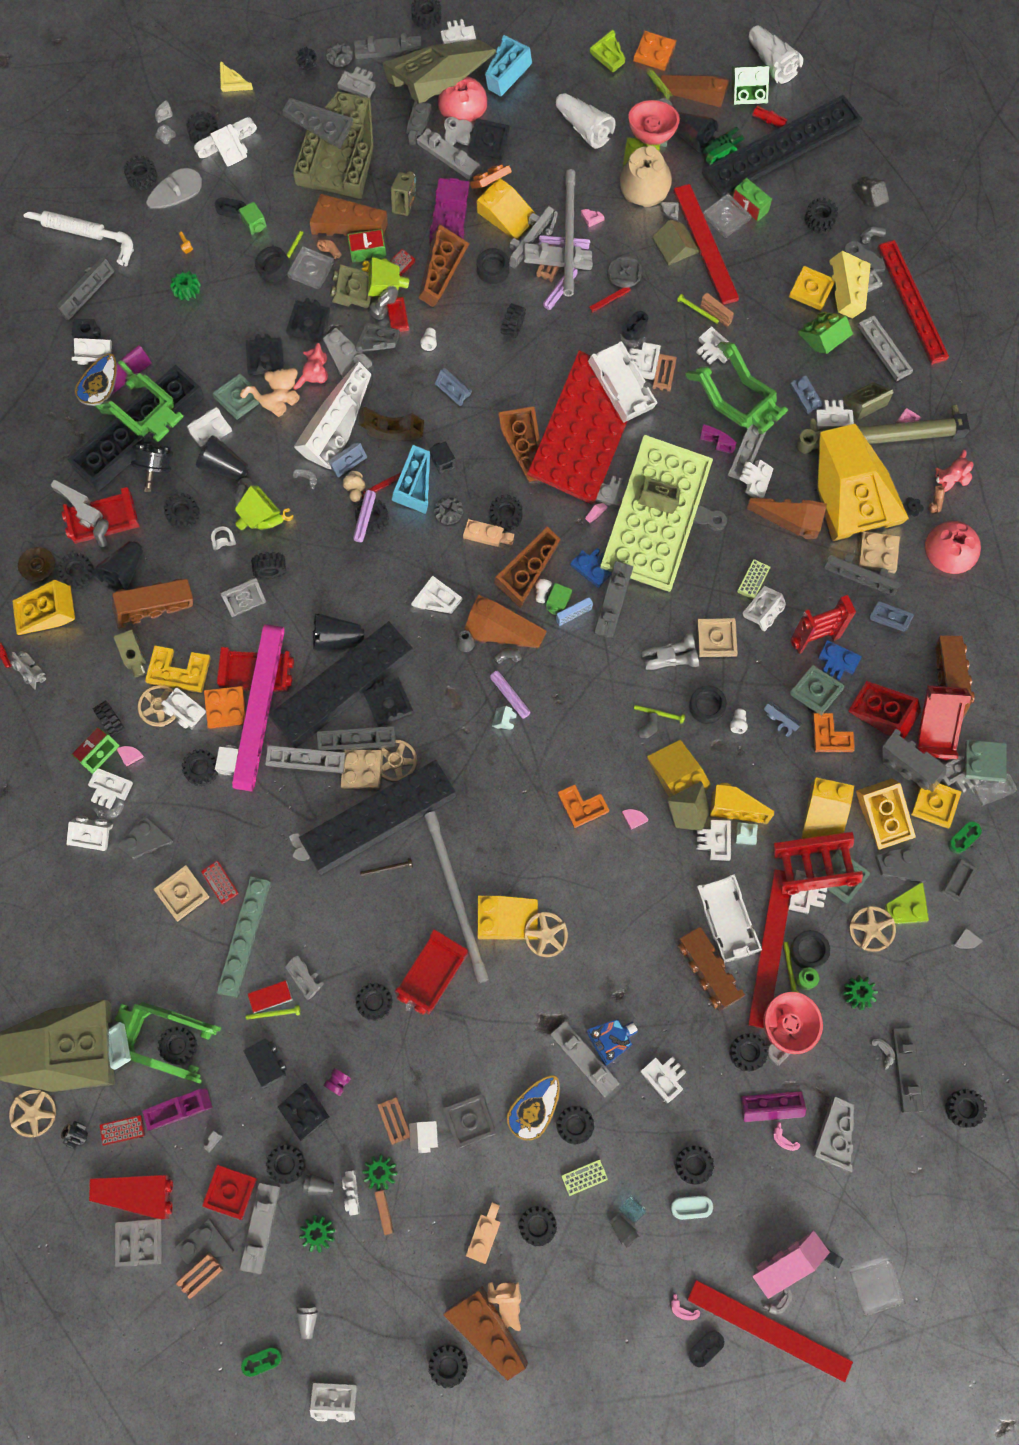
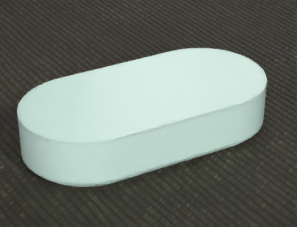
[671,1196,713,1219]

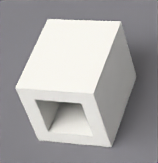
[215,745,239,776]
[409,1121,438,1153]

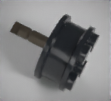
[130,442,173,493]

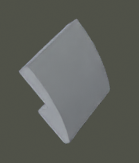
[115,1219,162,1267]

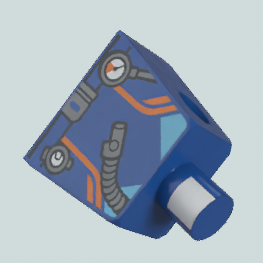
[586,1019,638,1066]

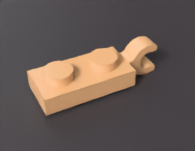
[463,519,515,547]
[466,1202,500,1264]

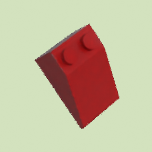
[848,681,921,739]

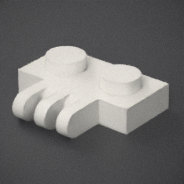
[441,19,476,44]
[697,326,729,364]
[629,342,661,380]
[815,400,854,430]
[740,460,774,498]
[88,768,133,809]
[697,820,731,861]
[789,870,827,914]
[640,1057,686,1104]
[342,1171,360,1215]

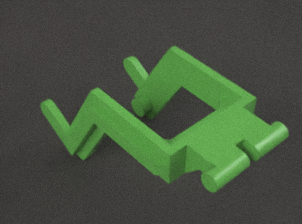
[685,342,788,435]
[95,360,184,442]
[112,1002,221,1084]

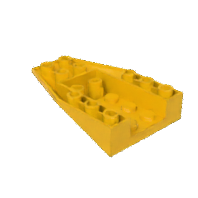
[817,423,909,542]

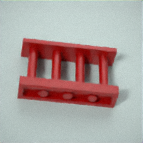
[791,595,856,654]
[773,832,863,895]

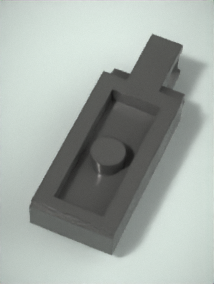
[406,101,432,145]

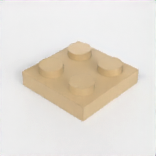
[858,531,900,573]
[697,618,738,657]
[341,750,383,790]
[153,865,210,921]

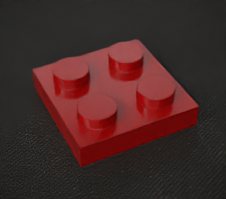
[202,1165,257,1220]

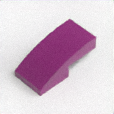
[700,424,737,454]

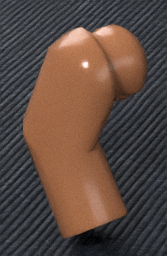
[317,240,342,259]
[928,485,945,513]

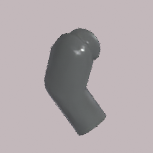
[860,226,886,243]
[93,519,109,548]
[493,648,522,664]
[638,713,658,738]

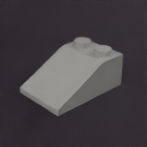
[220,577,266,617]

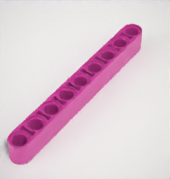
[232,624,284,792]

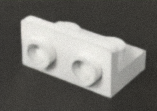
[210,124,247,167]
[72,338,112,365]
[187,407,232,450]
[743,586,786,631]
[161,687,206,730]
[67,816,113,851]
[310,1383,357,1422]

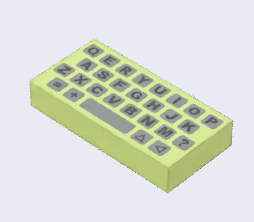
[738,559,770,599]
[562,1160,608,1196]

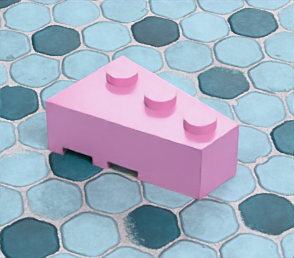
[752,1231,830,1299]

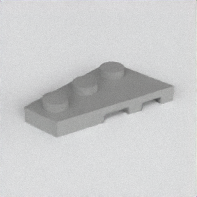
[323,328,372,379]
[812,1097,854,1172]

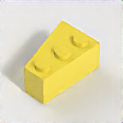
[829,251,871,318]

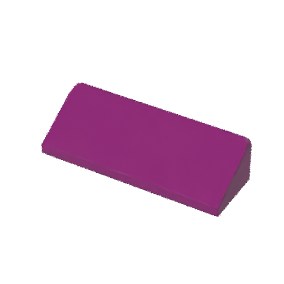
[111,345,151,395]
[741,1091,806,1122]

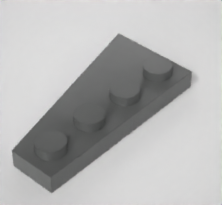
[283,98,353,149]

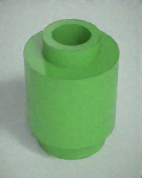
[796,968,819,990]

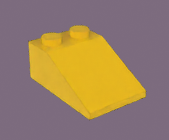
[477,178,537,240]
[12,580,75,635]
[647,740,711,797]
[801,777,854,839]
[856,778,915,850]
[709,783,774,824]
[478,896,538,940]

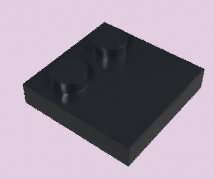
[468,119,510,160]

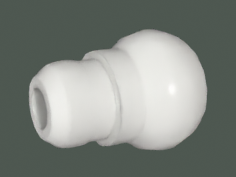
[420,327,437,351]
[535,579,553,603]
[729,708,748,734]

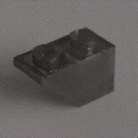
[852,176,889,208]

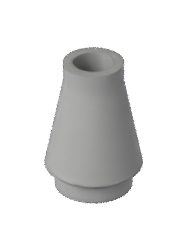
[297,1304,318,1339]

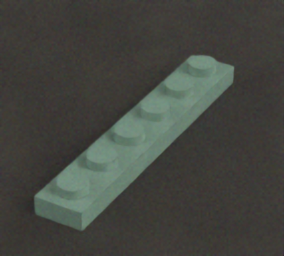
[217,877,271,998]

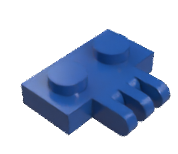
[570,548,611,588]
[818,640,862,680]

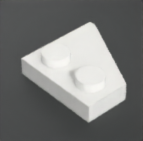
[411,576,463,614]

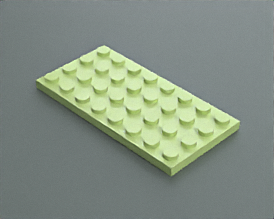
[600,435,713,592]

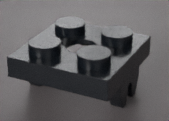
[286,298,330,341]
[246,333,284,375]
[364,677,414,727]
[277,1083,330,1141]

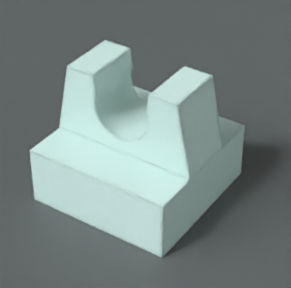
[492,706,517,730]
[736,822,758,845]

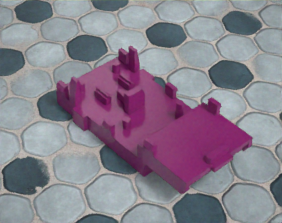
[429,178,470,246]

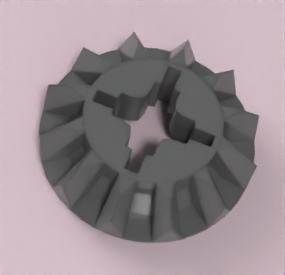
[326,42,353,67]
[434,496,463,524]

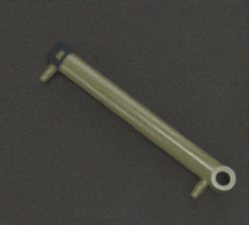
[797,404,970,454]

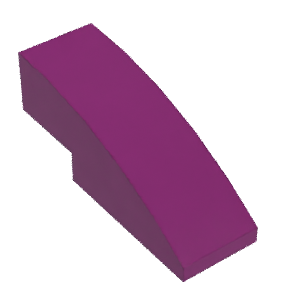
[142,1088,212,1131]

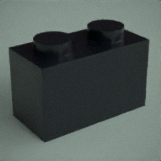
[243,1038,287,1088]

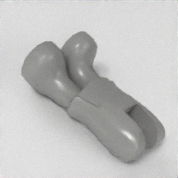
[641,632,699,670]

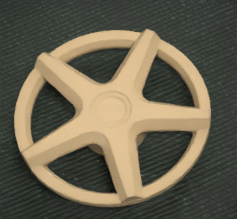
[138,685,176,727]
[378,740,418,782]
[850,906,896,952]
[524,912,568,957]
[9,1090,56,1137]

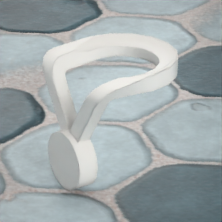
[211,526,236,550]

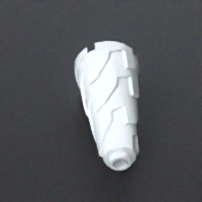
[749,26,803,84]
[556,93,616,149]

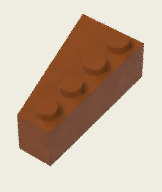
[309,194,388,236]
[935,636,975,719]
[677,927,745,1011]
[443,1286,528,1381]

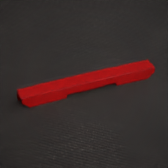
[589,287,631,313]
[363,472,401,495]

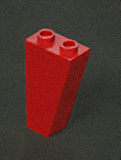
[89,1175,173,1219]

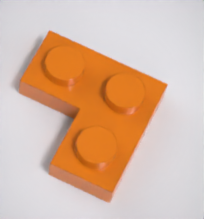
[812,713,855,752]
[557,785,610,828]

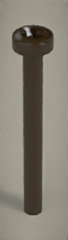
[360,858,413,876]

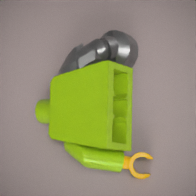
[361,257,409,319]
[233,478,294,530]

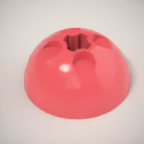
[438,76,488,122]
[628,100,680,145]
[925,521,981,574]
[763,992,823,1054]

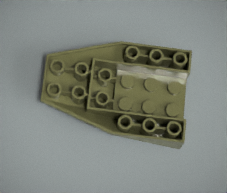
[382,39,496,103]
[293,92,374,199]
[0,1000,115,1092]

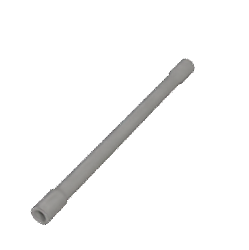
[563,169,575,296]
[424,811,489,983]

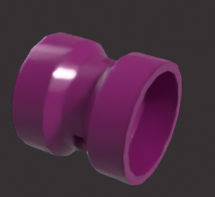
[323,1068,351,1096]

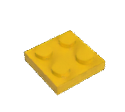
[789,266,835,310]
[911,784,961,829]

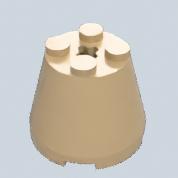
[620,146,672,207]

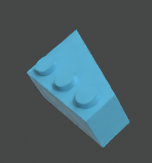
[485,35,532,96]
[392,445,430,514]

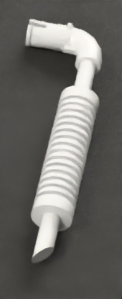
[24,211,134,266]

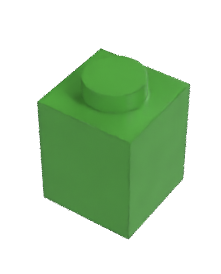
[239,202,267,235]
[546,583,572,615]

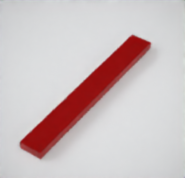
[673,184,739,305]
[877,240,949,365]
[747,869,794,1029]
[687,1280,853,1383]

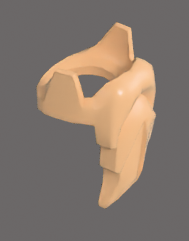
[487,1282,521,1331]

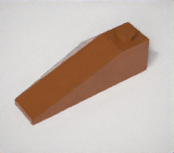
[657,75,730,108]
[747,498,827,539]
[464,595,547,648]

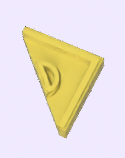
[220,62,253,92]

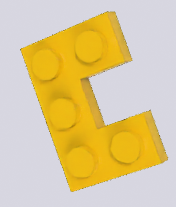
[145,646,211,693]

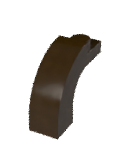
[359,407,424,441]

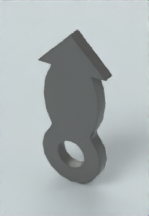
[844,241,886,272]
[693,505,727,530]

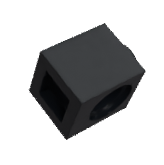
[71,319,101,339]
[429,441,456,474]

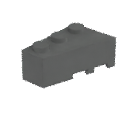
[883,729,947,792]

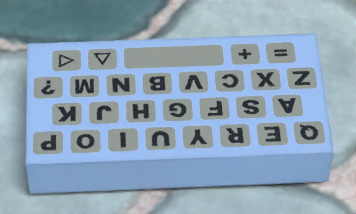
[556,597,593,626]

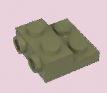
[330,264,371,308]

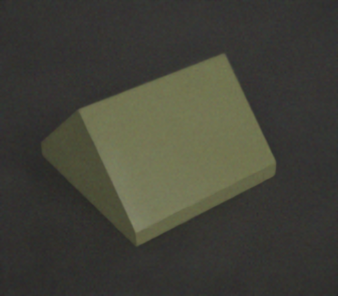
[652,220,699,265]
[843,382,893,420]
[638,477,681,514]
[667,782,710,831]

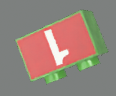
[732,178,772,222]
[348,229,386,262]
[71,727,120,774]

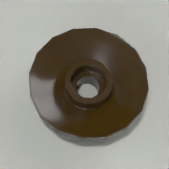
[18,547,55,582]

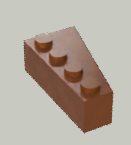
[419,224,469,307]
[494,526,561,609]
[112,579,193,629]

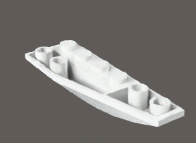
[294,362,371,469]

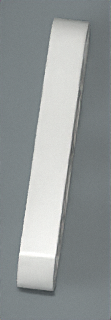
[194,118,256,158]

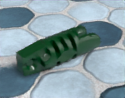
[703,127,745,157]

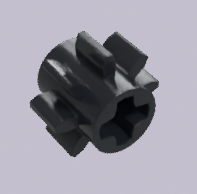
[296,47,317,71]
[61,1121,88,1149]

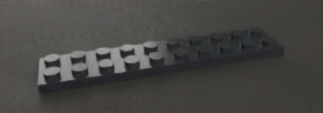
[702,95,863,198]

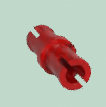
[753,105,788,128]

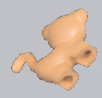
[240,368,300,417]

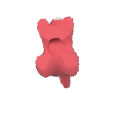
[293,343,328,390]
[935,450,973,492]

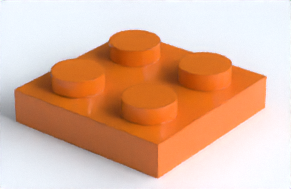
[634,31,676,71]
[470,164,512,189]
[204,686,246,729]

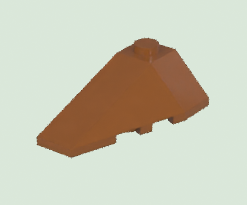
[498,406,540,482]

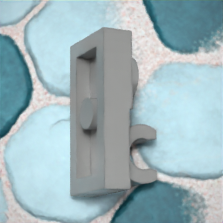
[286,956,324,1000]

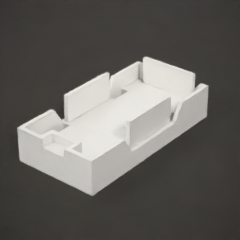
[588,341,657,423]
[695,874,762,963]

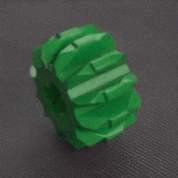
[170,270,201,302]
[842,975,878,1011]
[362,1154,398,1191]
[299,1215,335,1253]

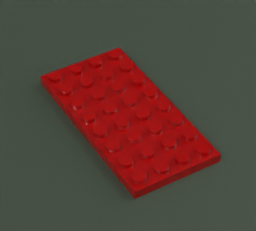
[527,350,627,505]

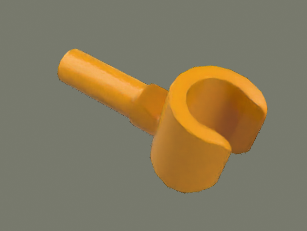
[179,232,193,254]

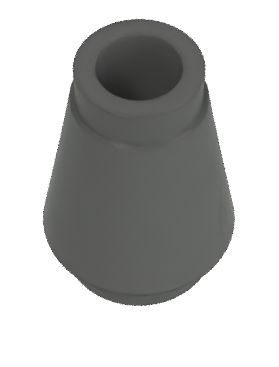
[456,630,475,652]
[302,1174,334,1195]
[610,1214,639,1248]

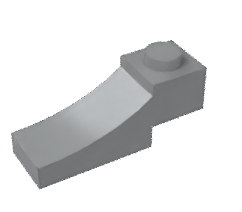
[51,480,103,528]

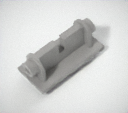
[11,651,46,690]

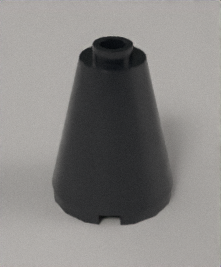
[676,112,718,153]
[196,435,249,481]
[94,541,143,591]
[313,613,364,651]

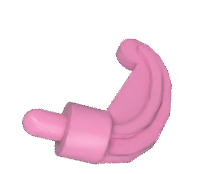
[773,1122,800,1151]
[671,1294,700,1320]

